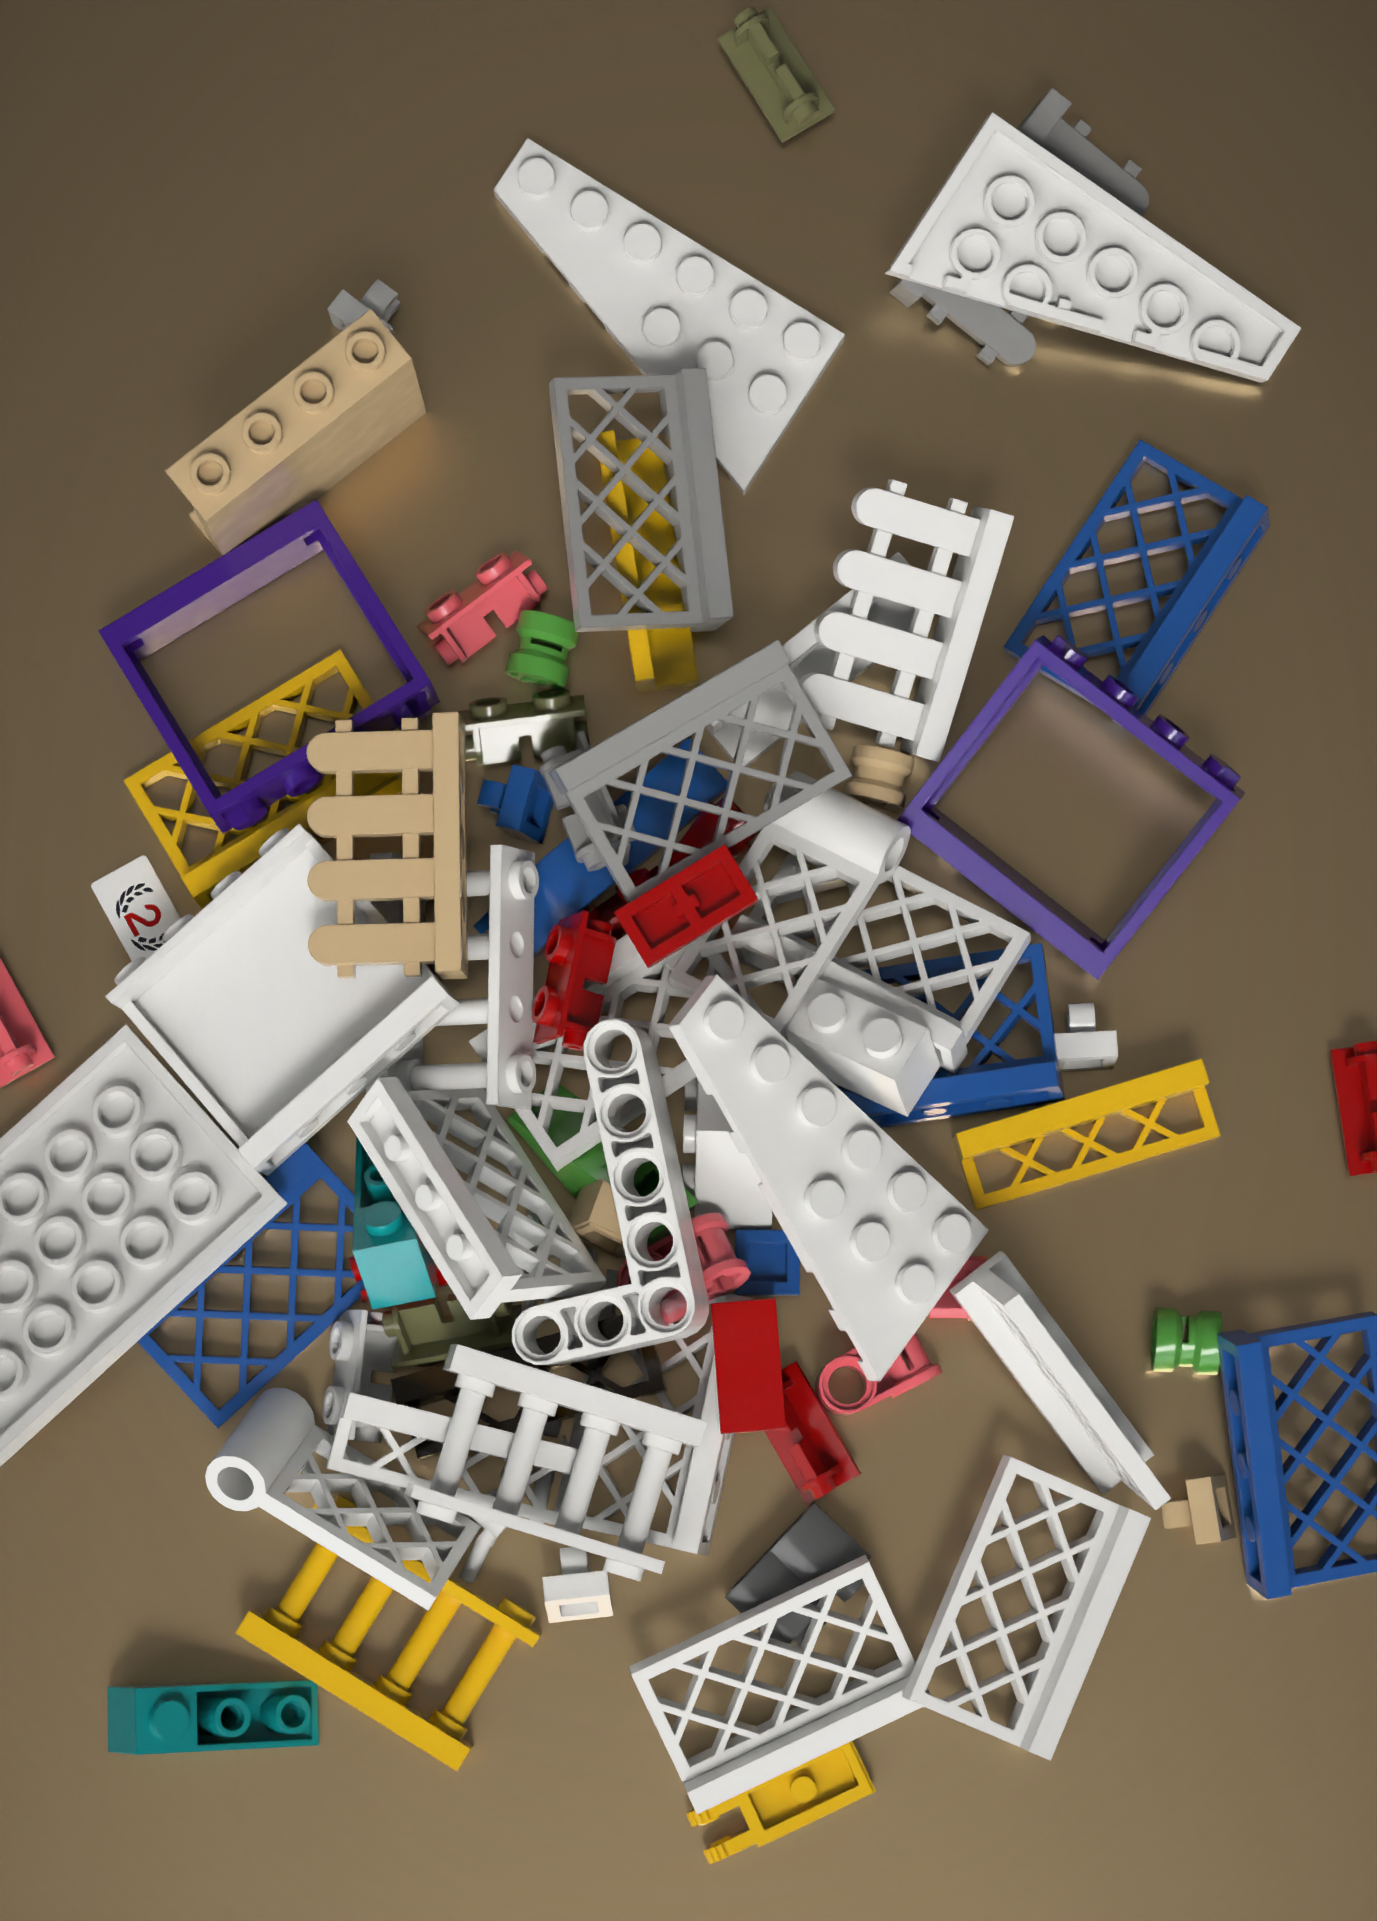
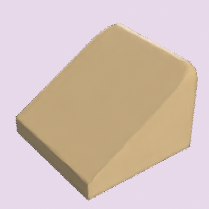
[568,1179,648,1258]

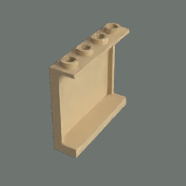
[165,309,426,556]

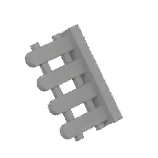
[889,88,1149,366]

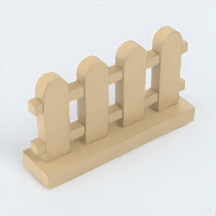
[306,712,468,979]

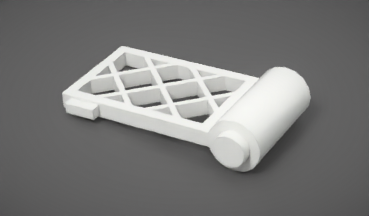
[664,771,911,1037]
[205,1388,481,1611]

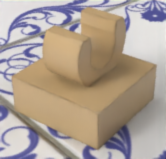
[1161,1473,1236,1545]

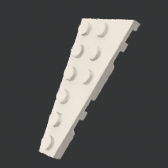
[885,112,1301,383]
[494,138,845,496]
[668,975,989,1381]

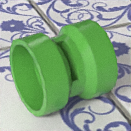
[505,610,580,689]
[1150,1307,1222,1376]

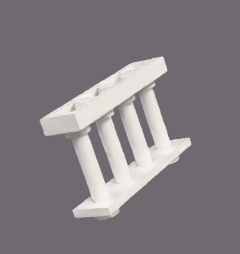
[366,844,539,1109]
[404,1344,707,1582]

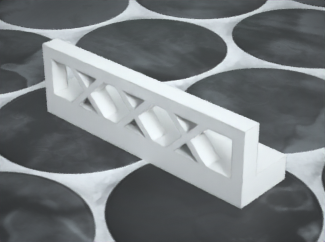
[705,551,935,767]
[326,1392,599,1525]

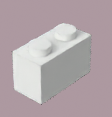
[784,979,941,1117]

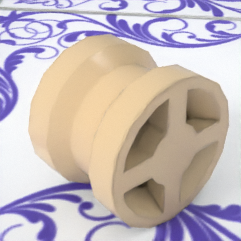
[843,745,915,811]

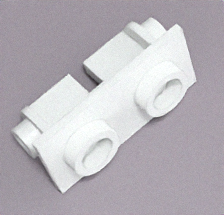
[322,1310,397,1443]

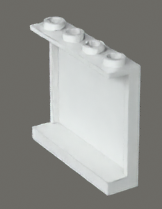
[105,824,460,1176]

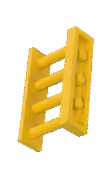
[235,1494,542,1771]

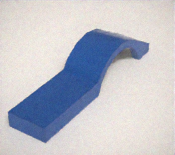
[474,737,728,959]

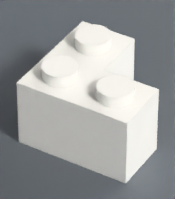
[683,1077,772,1230]

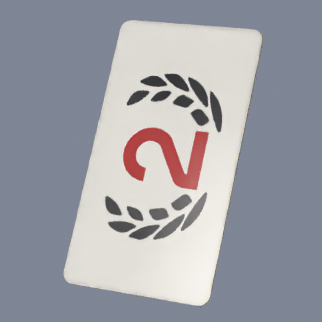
[91,855,180,961]

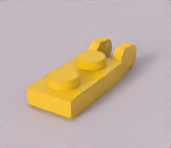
[686,1741,876,1864]

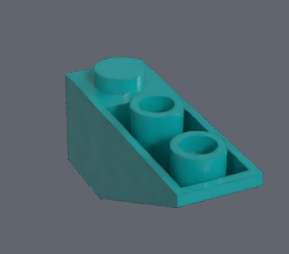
[352,1137,436,1310]
[107,1680,319,1755]

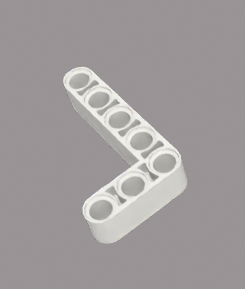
[512,1019,709,1366]

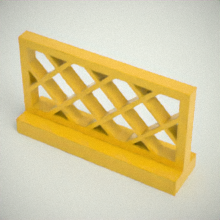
[123,649,422,909]

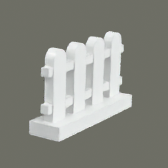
[798,479,1015,762]

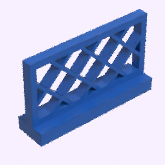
[1004,439,1270,730]
[836,943,1065,1128]
[137,1142,365,1428]
[1217,1311,1377,1600]

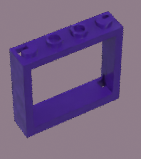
[98,499,440,834]
[897,635,1246,980]

